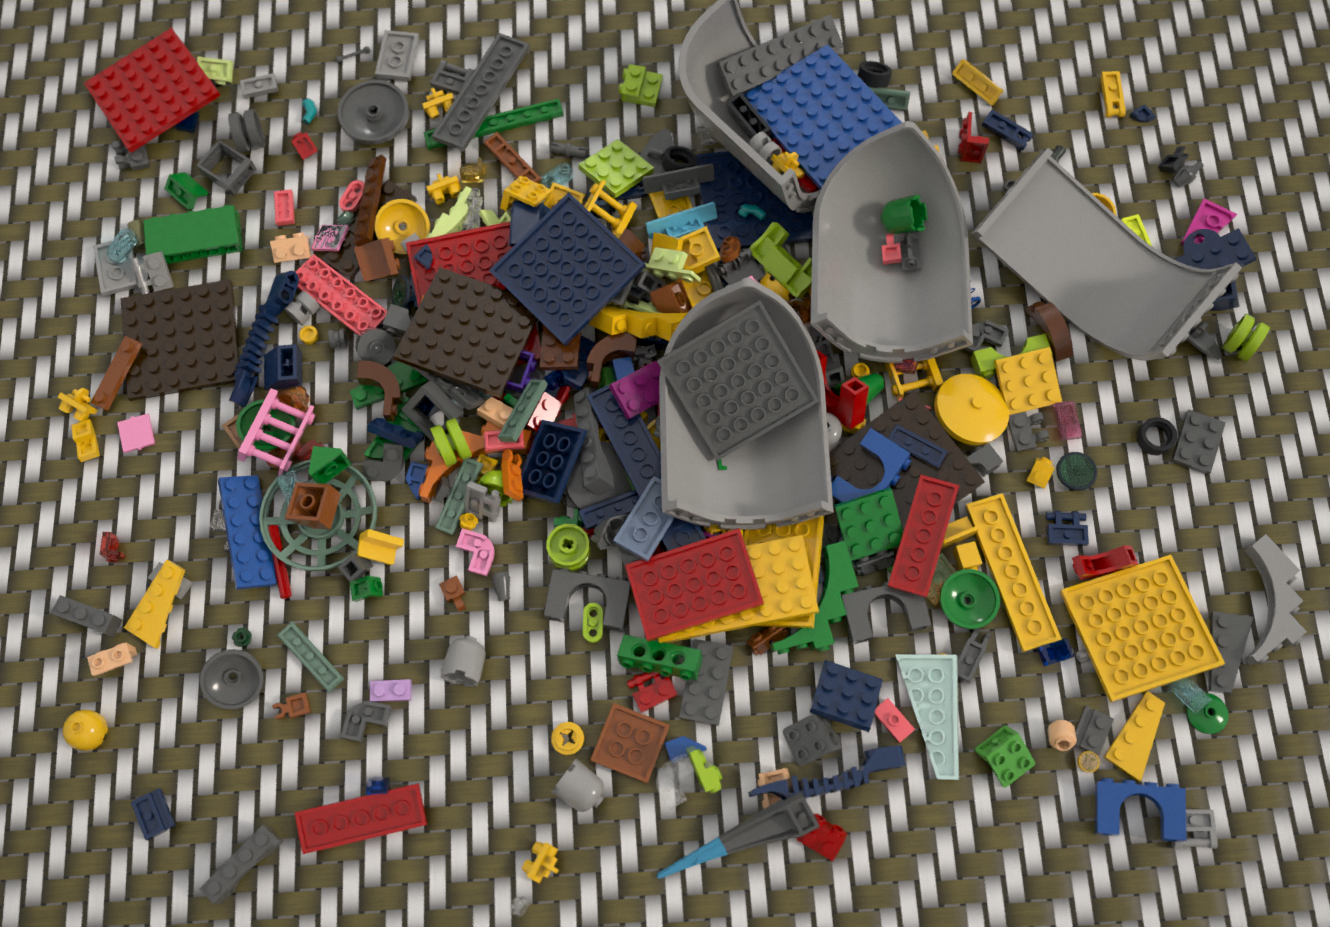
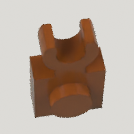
[272,692,311,720]

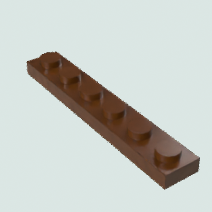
[353,154,387,247]

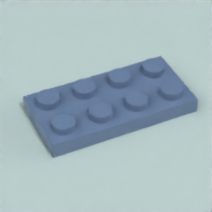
[613,476,675,562]

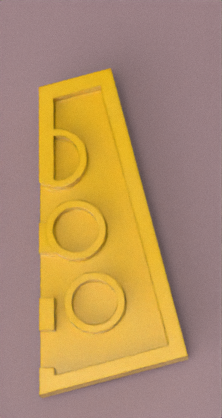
[124,560,185,648]
[1103,691,1165,783]

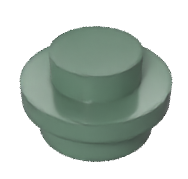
[337,210,354,226]

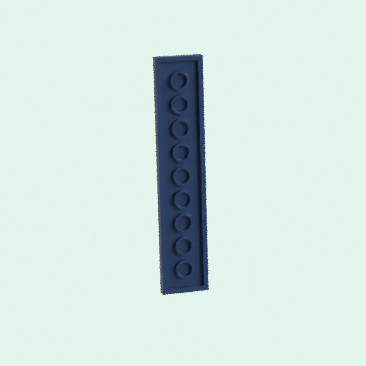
[587,385,706,551]

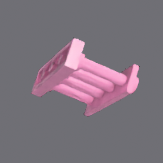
[237,388,315,477]

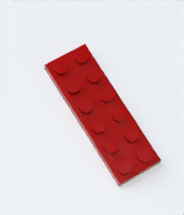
[888,475,959,598]
[294,783,427,854]

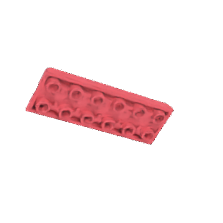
[295,254,387,337]

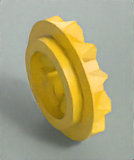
[551,722,584,755]

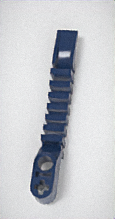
[229,271,299,408]
[748,745,906,801]

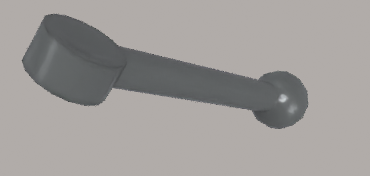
[336,46,370,63]

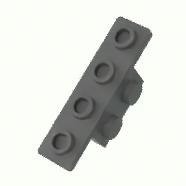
[642,163,715,200]

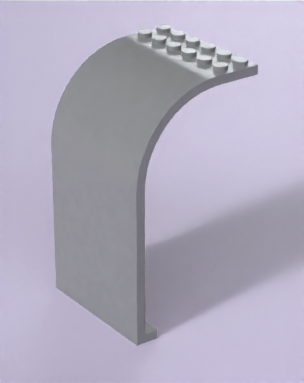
[971,148,1242,361]

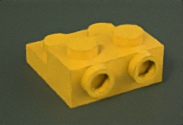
[680,226,721,274]

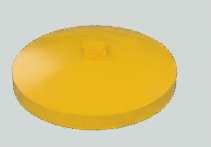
[934,374,1009,445]

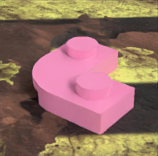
[456,528,495,577]

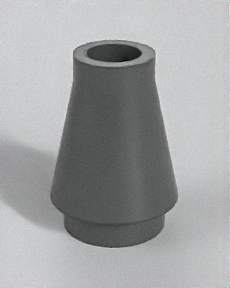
[491,572,510,602]

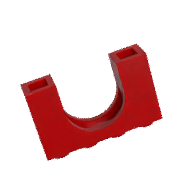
[816,350,869,430]

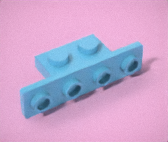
[645,202,717,239]

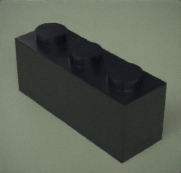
[726,92,773,141]

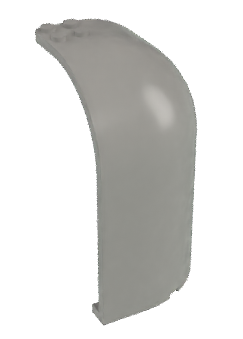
[679,0,820,213]
[811,121,973,363]
[659,278,833,530]

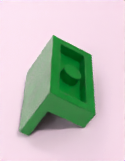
[164,172,209,210]

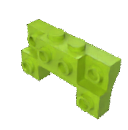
[749,222,812,299]

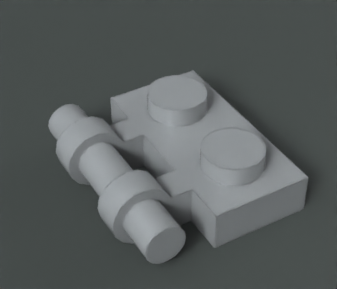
[130,251,174,294]
[464,481,501,522]

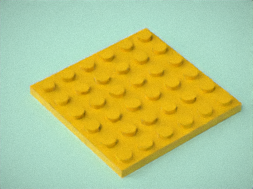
[1060,555,1225,703]

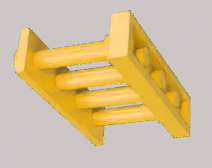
[584,180,638,239]
[884,358,944,401]

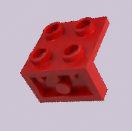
[958,112,989,163]

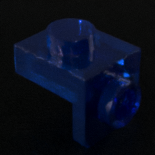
[1037,638,1074,667]
[366,777,390,795]

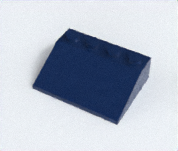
[521,419,587,504]

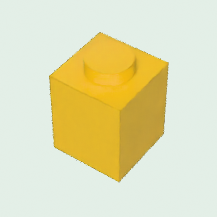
[953,541,982,571]

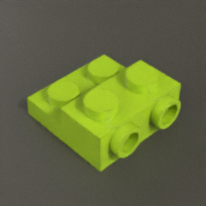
[619,64,663,107]
[686,746,722,793]

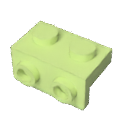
[197,57,234,85]

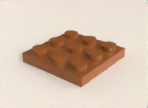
[590,703,670,784]

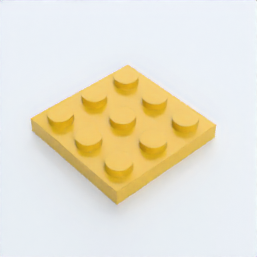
[994,347,1062,415]

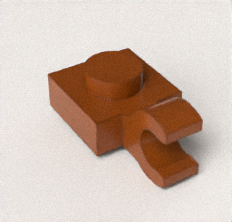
[439,575,466,612]

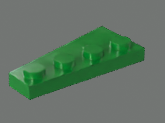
[350,361,427,410]

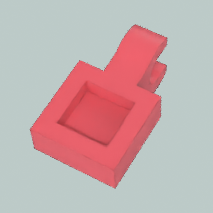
[881,233,902,265]

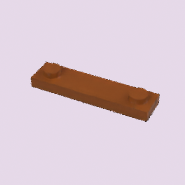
[483,132,542,184]
[90,336,142,411]

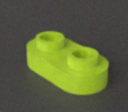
[583,603,603,643]

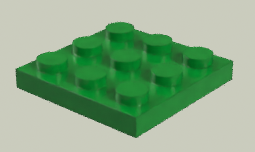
[834,487,903,561]

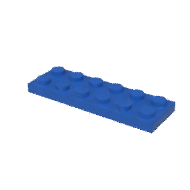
[218,475,277,590]

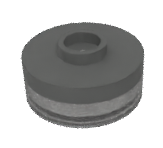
[355,327,395,365]

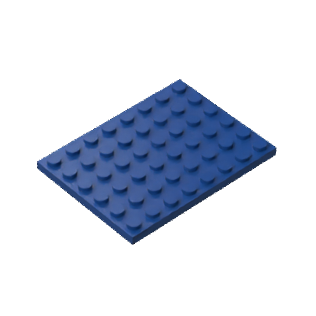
[743,44,902,190]

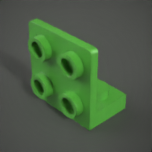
[974,725,1036,788]

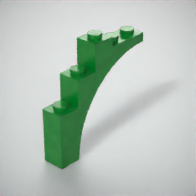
[769,541,859,655]

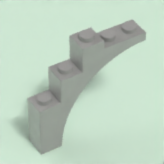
[1244,535,1307,666]

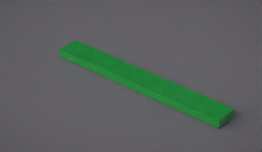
[423,98,564,150]

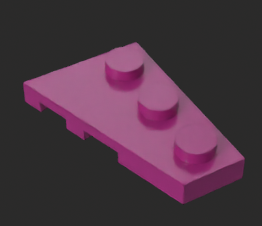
[1180,199,1237,245]

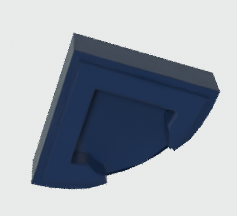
[1129,104,1156,123]
[414,244,433,270]

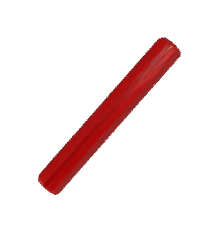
[268,525,292,599]

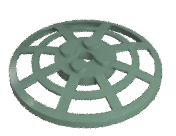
[259,460,378,571]

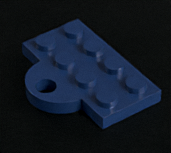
[1174,228,1256,269]

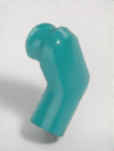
[302,98,317,124]
[738,204,767,221]

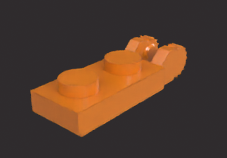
[501,449,523,501]

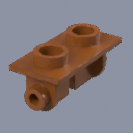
[746,626,788,656]

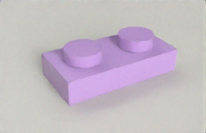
[370,679,412,703]

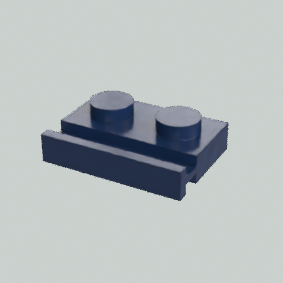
[131,788,176,840]

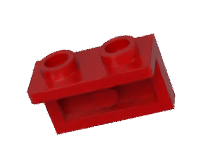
[796,813,847,861]

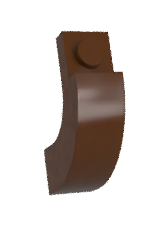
[1026,301,1074,362]
[586,333,637,389]
[357,360,404,422]

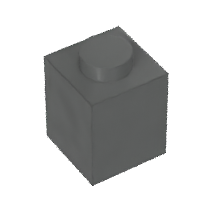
[338,553,373,582]

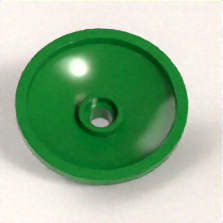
[236,399,296,451]
[940,569,1000,629]

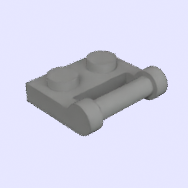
[1171,810,1218,849]

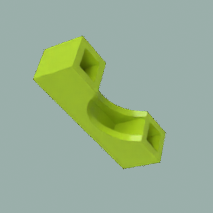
[970,334,1053,379]

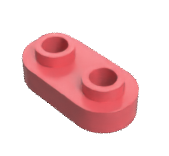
[339,180,364,213]

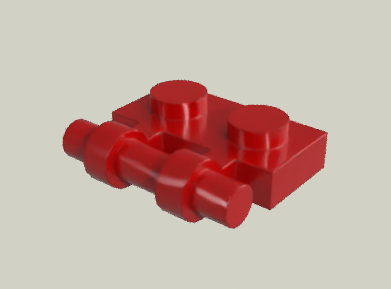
[627,671,678,713]

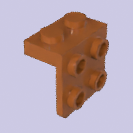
[354,237,401,281]

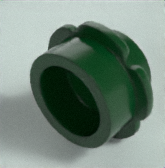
[232,628,252,647]

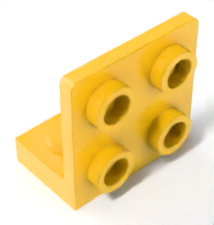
[500,176,551,211]

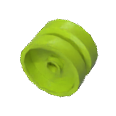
[1222,313,1270,362]
[430,418,472,467]
[546,524,591,572]

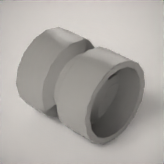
[748,132,782,165]
[285,291,321,326]

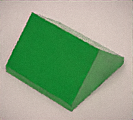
[308,446,351,484]

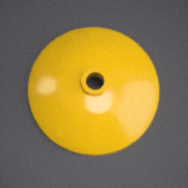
[375,199,430,254]

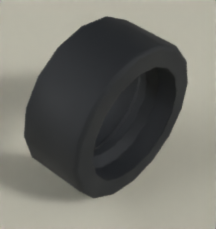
[857,61,892,88]
[662,146,697,172]
[1137,417,1177,456]

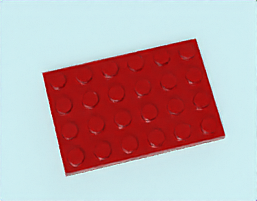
[625,528,764,642]

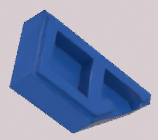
[405,461,428,500]
[664,736,707,763]

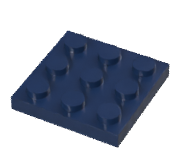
[810,660,883,732]

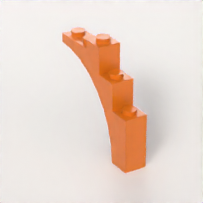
[419,421,533,503]

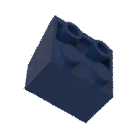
[264,344,303,391]

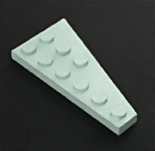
[895,654,959,780]

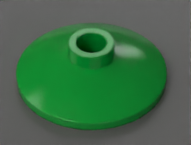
[1187,693,1229,734]

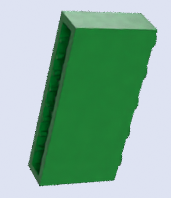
[143,205,243,264]

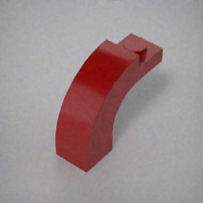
[1072,545,1139,580]

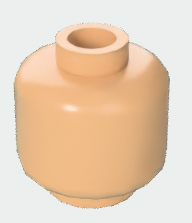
[1048,720,1077,751]

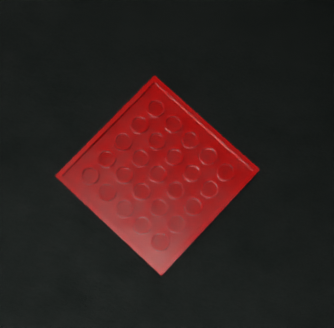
[84,28,221,153]

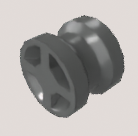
[328,328,347,348]

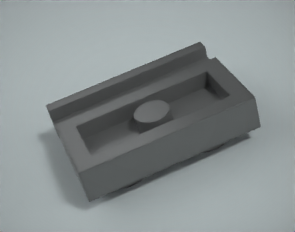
[1075,705,1114,756]

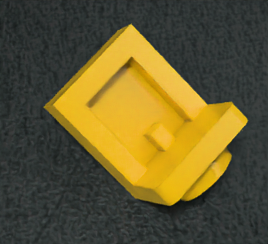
[1027,457,1055,489]

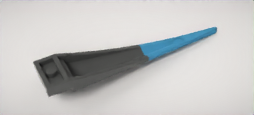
[657,791,820,879]

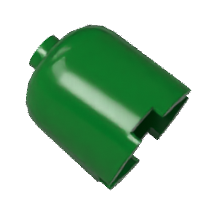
[880,195,928,234]

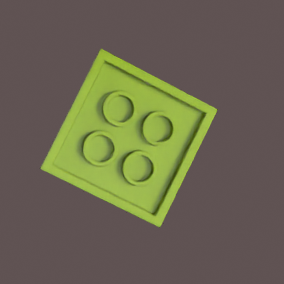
[579,139,654,198]

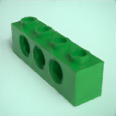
[617,634,703,681]

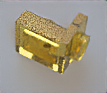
[460,158,487,183]

